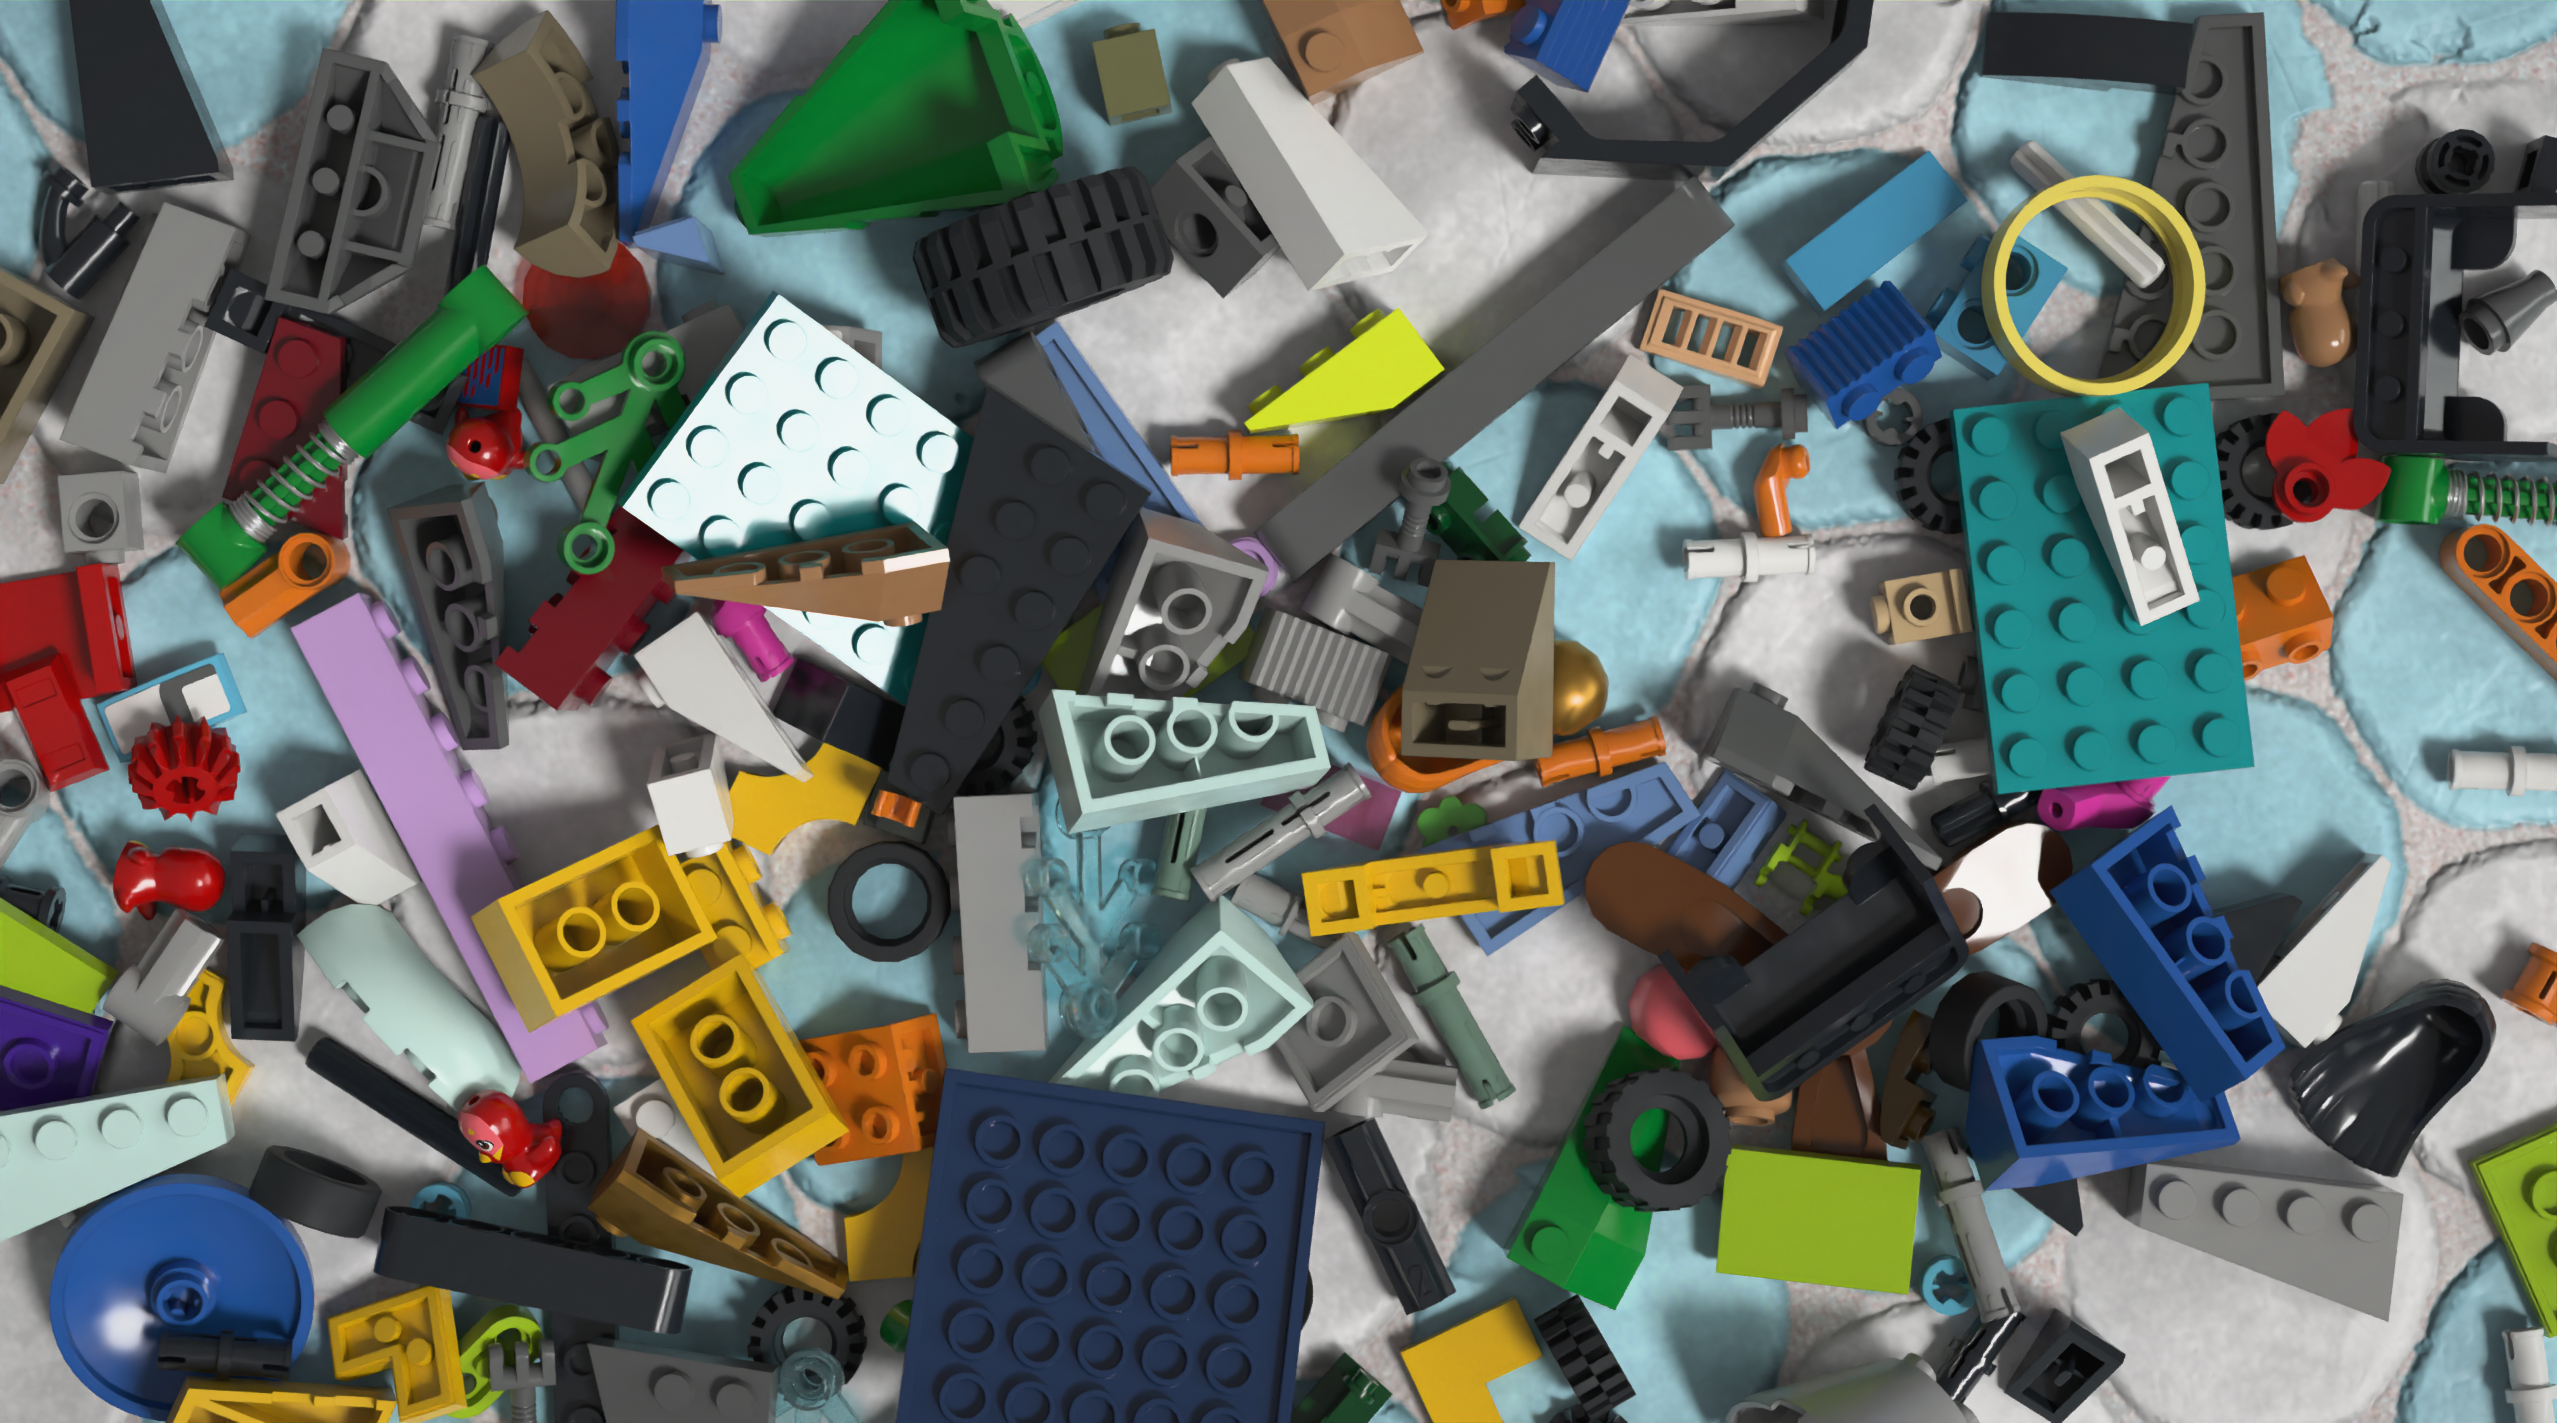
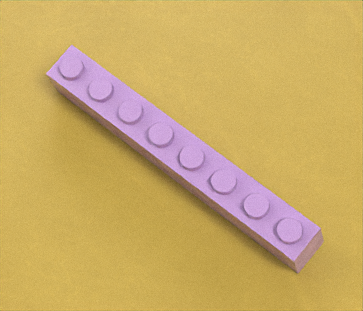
[290,593,609,1084]

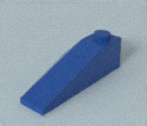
[615,0,722,248]
[1965,1036,2241,1191]

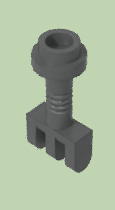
[1667,384,1808,451]
[1368,458,1451,587]
[487,1337,556,1423]

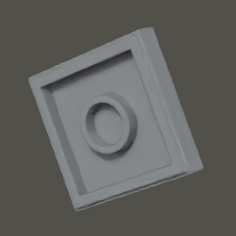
[1274,932,1420,1112]

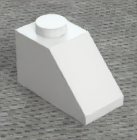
[647,732,734,858]

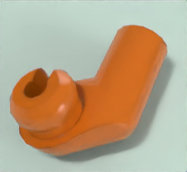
[1753,443,1810,537]

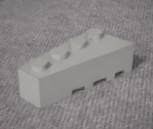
[947,792,1049,1053]
[2125,1160,2404,1322]

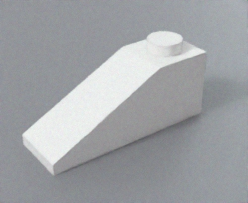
[1518,354,1683,561]
[2060,407,2200,626]
[634,611,814,783]
[2256,853,2391,1048]

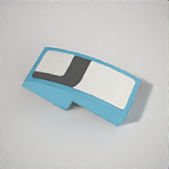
[96,653,247,764]

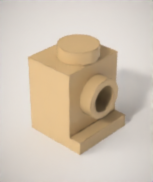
[1870,568,1973,645]

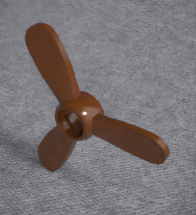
[1583,819,2073,1161]

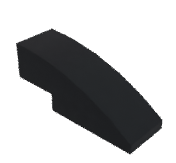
[1981,12,2193,95]
[226,833,306,1042]

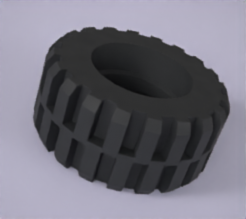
[912,166,1174,348]

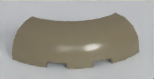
[473,10,619,278]

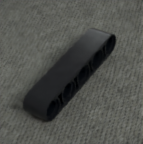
[373,1206,693,1334]

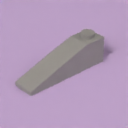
[1077,508,1269,701]

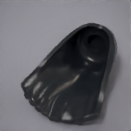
[2288,979,2496,1178]

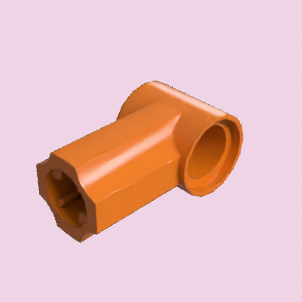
[219,533,351,638]

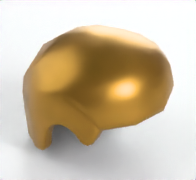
[1553,639,1609,736]

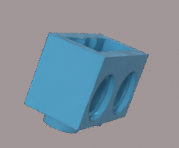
[1924,232,2068,381]

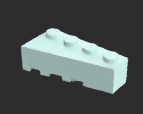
[1038,689,1331,834]
[0,1073,235,1242]

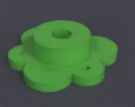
[1417,796,1487,847]

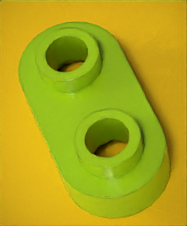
[446,1304,543,1419]

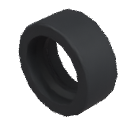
[828,841,951,962]
[1928,971,2048,1093]
[249,1145,382,1239]

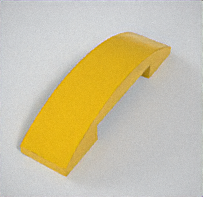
[1301,839,1565,937]

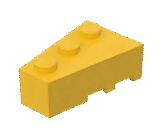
[165,1375,397,1423]

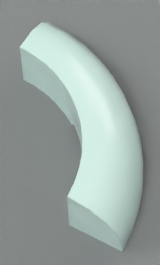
[297,904,521,1112]

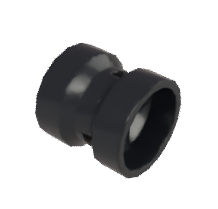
[2415,129,2495,194]

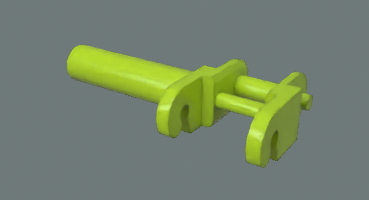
[1753,818,1848,917]

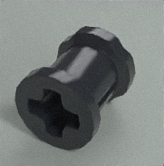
[0,875,66,933]

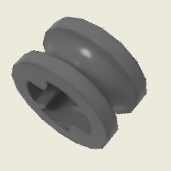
[1862,388,1923,446]

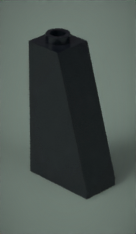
[69,0,234,195]

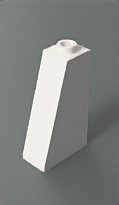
[1191,57,1428,291]

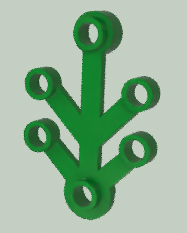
[523,331,686,574]

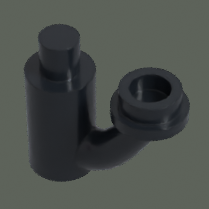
[39,163,140,300]

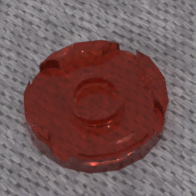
[522,243,652,361]

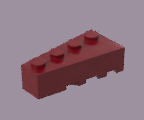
[493,506,692,711]

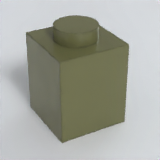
[1092,23,1172,126]

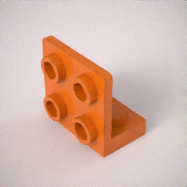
[799,1013,947,1166]

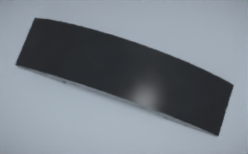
[204,268,469,435]

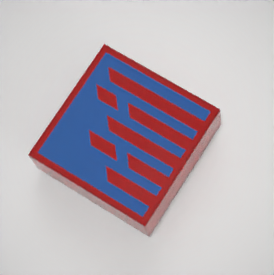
[456,345,524,412]

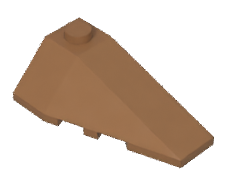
[1258,0,1424,105]
[661,521,950,627]

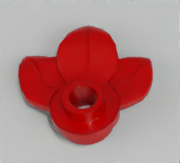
[2265,408,2391,524]

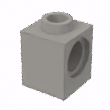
[58,470,144,565]

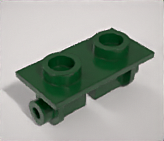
[1405,461,1532,561]
[1290,1352,1392,1423]

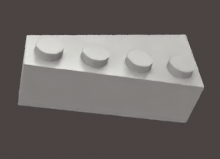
[59,202,251,473]

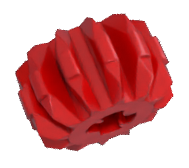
[128,714,241,823]

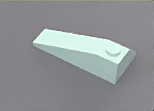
[1048,895,1314,1098]

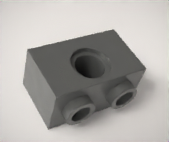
[1151,136,1281,299]

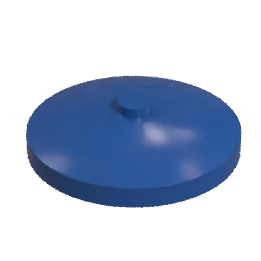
[49,1174,315,1422]

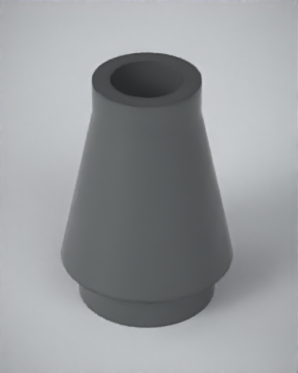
[2458,270,2557,355]

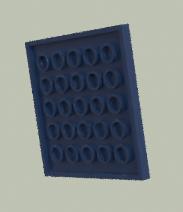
[895,1068,1326,1423]

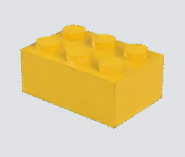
[470,824,718,1033]
[631,953,850,1199]

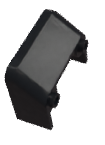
[2353,192,2557,462]
[1658,804,1969,1102]

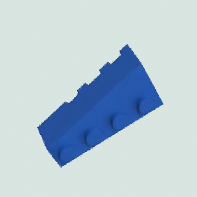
[2049,805,2286,1103]

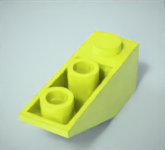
[1244,307,1445,435]

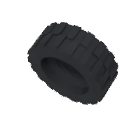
[1582,1068,1732,1212]

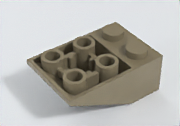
[1401,559,1555,761]

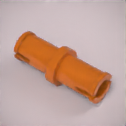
[1170,430,1300,480]
[1533,716,1666,787]

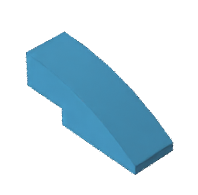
[1780,150,1968,316]

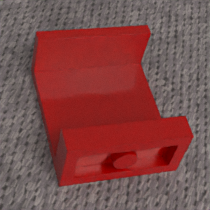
[0,563,138,713]

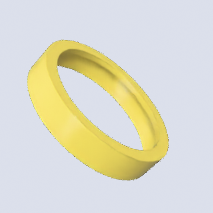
[1981,175,2206,397]

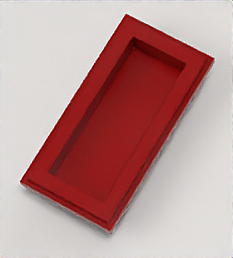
[0,652,110,793]

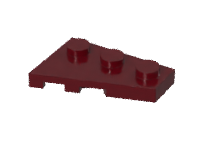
[222,315,348,540]

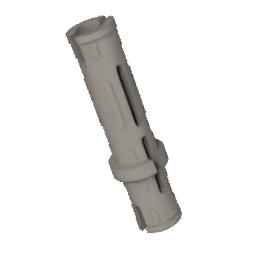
[423,34,494,231]
[1189,762,1372,903]
[1920,1127,2021,1323]

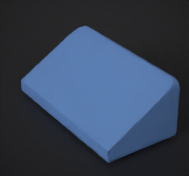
[632,215,725,275]
[1666,769,1787,890]

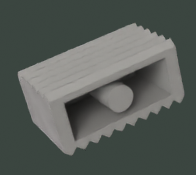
[1238,607,1393,733]

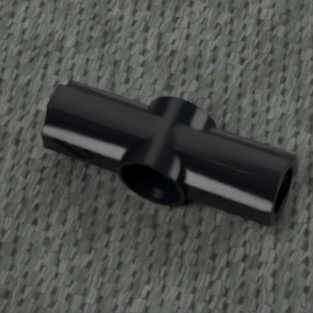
[1324,1117,1456,1315]

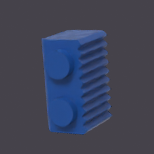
[1504,0,1631,93]
[1785,281,1942,429]

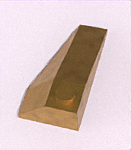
[588,1128,848,1300]

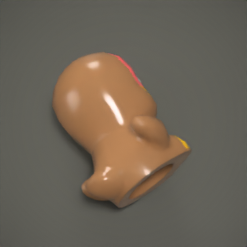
[2279,258,2360,368]

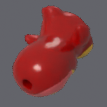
[445,406,540,481]
[113,840,226,921]
[458,1089,562,1188]

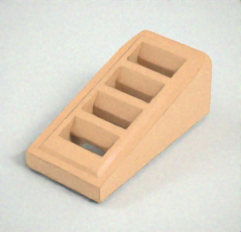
[1638,288,1784,390]

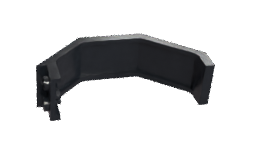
[1510,0,1874,183]

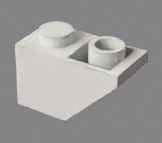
[276,769,423,905]

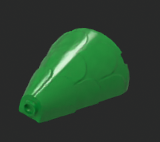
[728,0,1063,237]

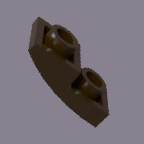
[1880,1009,1938,1150]

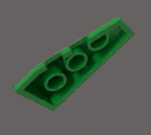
[1502,1025,1679,1310]

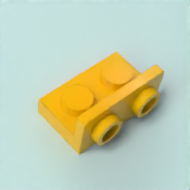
[680,839,793,971]

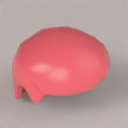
[1628,964,1718,1060]

